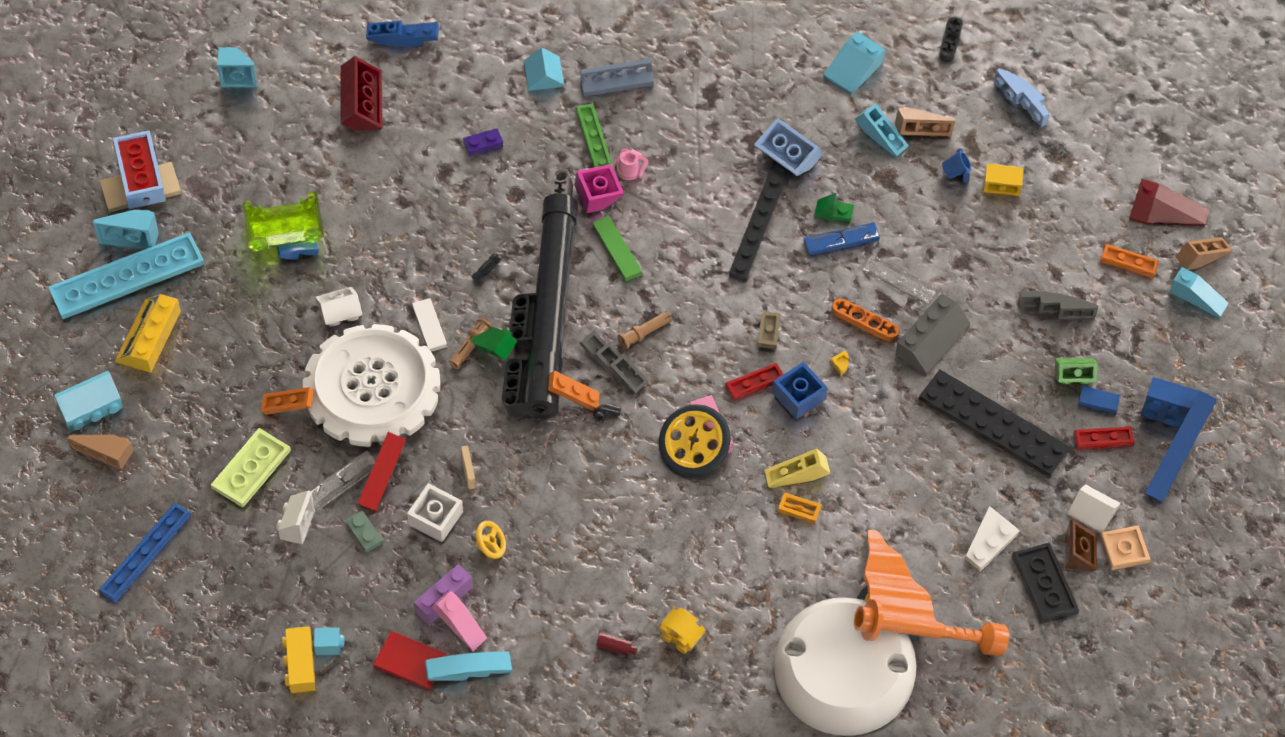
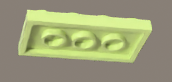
[211,428,291,507]

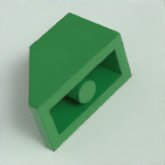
[470,327,517,360]

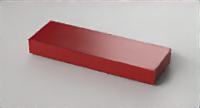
[725,363,783,401]
[1073,426,1135,450]

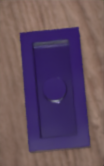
[463,128,503,156]

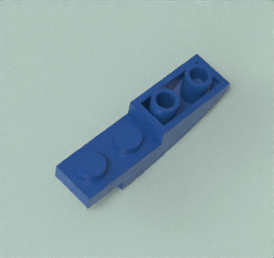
[366,20,440,47]

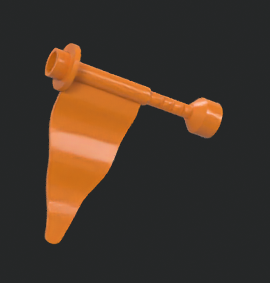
[854,530,1009,657]

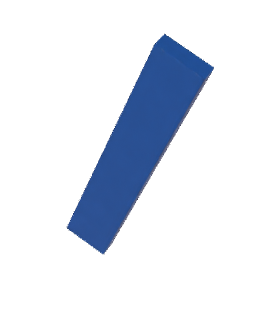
[1145,391,1217,502]
[98,503,191,603]

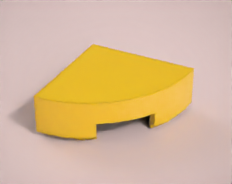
[829,350,849,376]

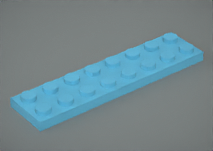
[48,232,204,320]

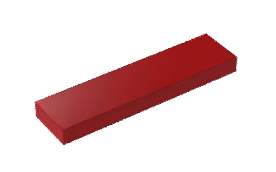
[357,432,406,512]

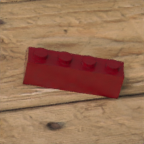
[340,56,382,131]

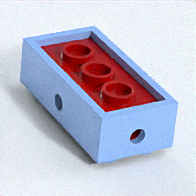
[113,130,166,209]

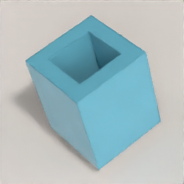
[314,628,344,655]

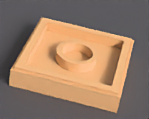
[1100,525,1150,570]

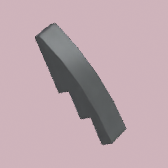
[1018,291,1098,319]
[579,330,649,394]

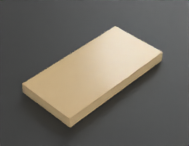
[100,162,181,213]

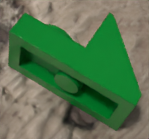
[814,193,854,223]

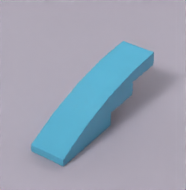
[424,651,512,681]

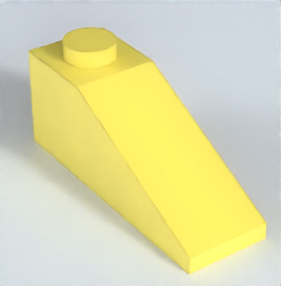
[765,448,830,488]

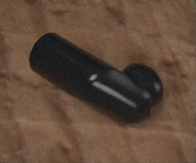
[593,403,621,421]

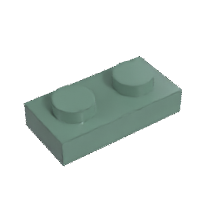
[345,511,383,553]

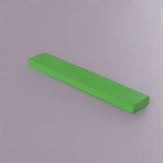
[576,103,614,169]

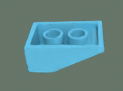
[823,31,885,95]
[93,210,159,250]

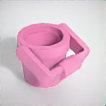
[614,148,649,180]

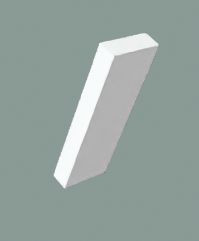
[412,298,447,352]

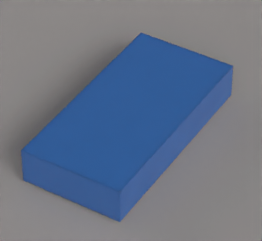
[1078,386,1120,414]

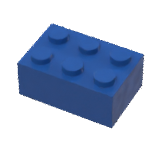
[1141,377,1209,427]

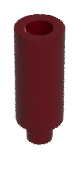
[596,632,638,656]

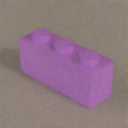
[414,564,473,626]

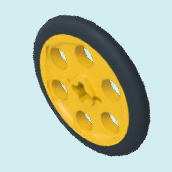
[658,404,731,476]

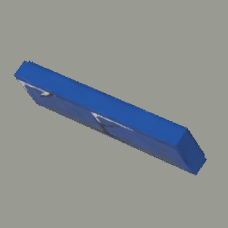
[803,222,880,256]

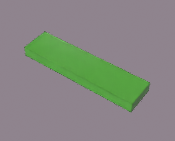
[592,216,642,282]

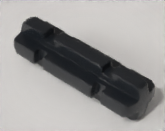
[472,253,501,283]

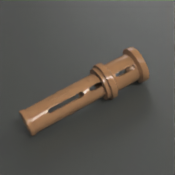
[617,311,672,349]
[449,317,493,369]

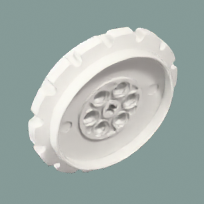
[303,324,440,447]

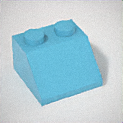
[217,47,257,87]

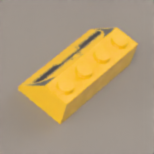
[115,294,181,373]

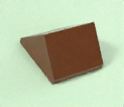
[1065,519,1097,571]

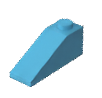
[854,103,909,157]
[1170,267,1229,318]

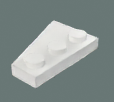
[965,506,1020,571]

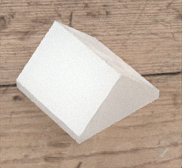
[1067,485,1120,533]

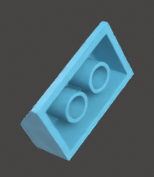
[54,371,123,432]

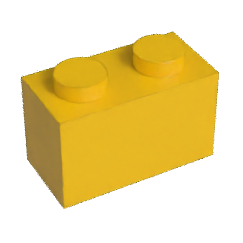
[983,164,1023,196]

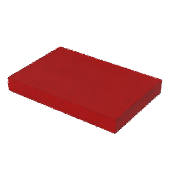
[373,630,447,690]

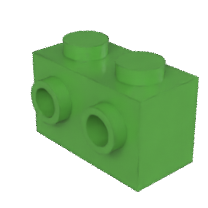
[1055,358,1098,384]

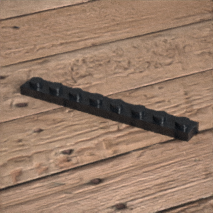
[729,160,790,282]

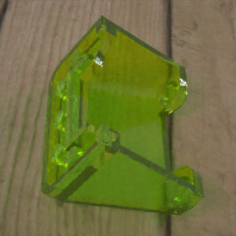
[242,191,324,251]

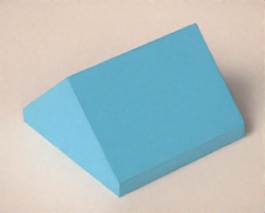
[524,47,564,91]

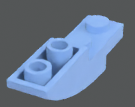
[994,68,1050,127]

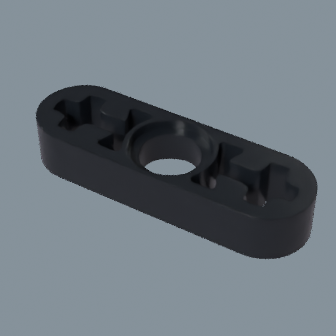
[939,17,963,62]

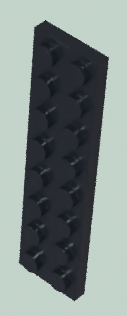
[919,369,1071,478]

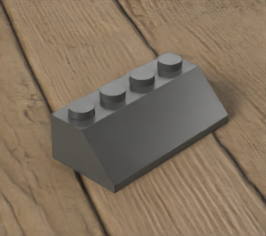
[895,293,970,375]

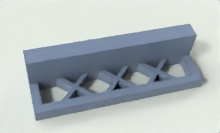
[580,58,654,97]

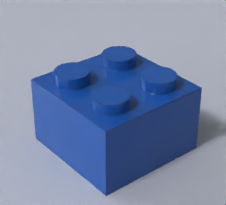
[772,361,828,419]

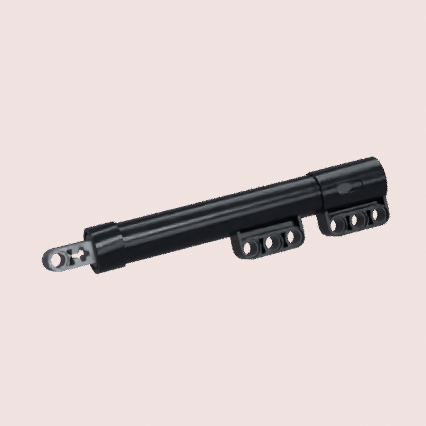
[502,169,578,419]

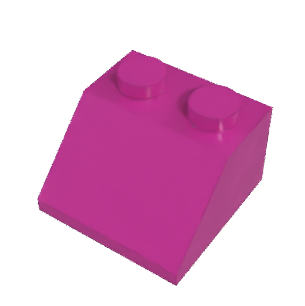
[574,164,624,213]

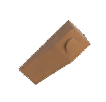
[894,108,955,137]
[1175,237,1233,270]
[67,435,133,470]

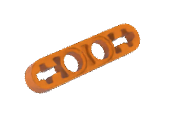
[832,298,899,342]

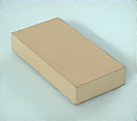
[460,445,476,490]

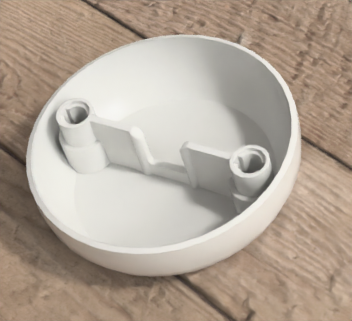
[774,597,916,736]

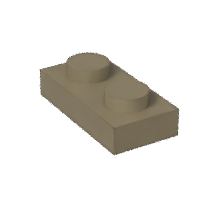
[757,311,781,349]

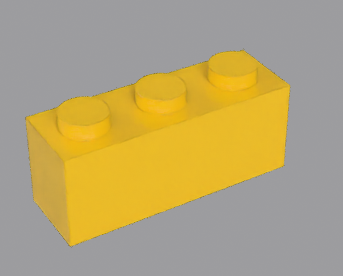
[282,626,316,693]

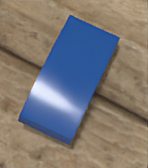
[276,237,319,259]

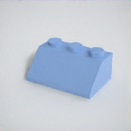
[754,117,822,176]

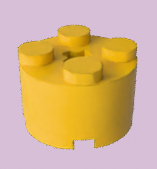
[658,606,706,654]

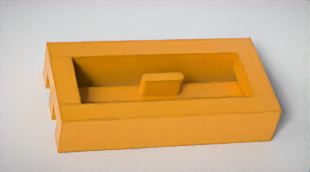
[778,492,822,524]

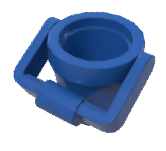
[942,148,972,183]

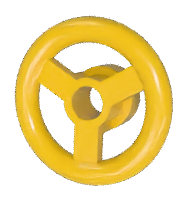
[476,521,506,559]

